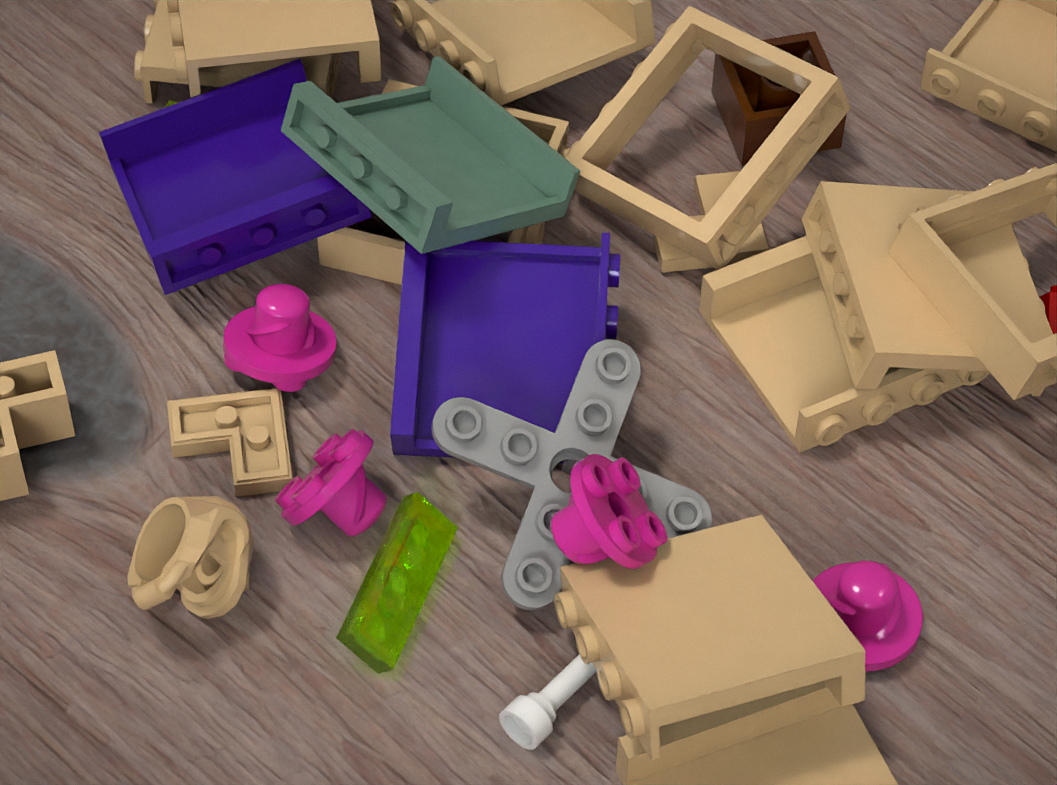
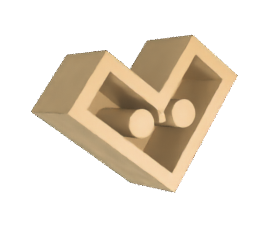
[0,350,75,501]

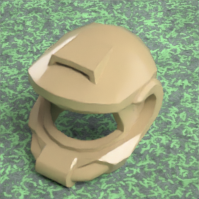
[127,496,254,619]

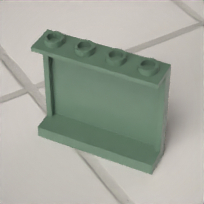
[281,56,581,254]

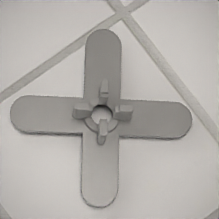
[431,340,712,610]

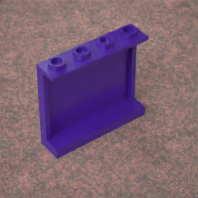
[99,58,372,295]
[390,232,620,463]

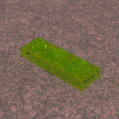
[336,492,458,674]

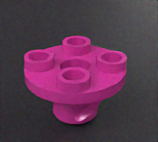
[223,284,337,392]
[275,429,387,536]
[551,454,668,569]
[813,560,923,671]

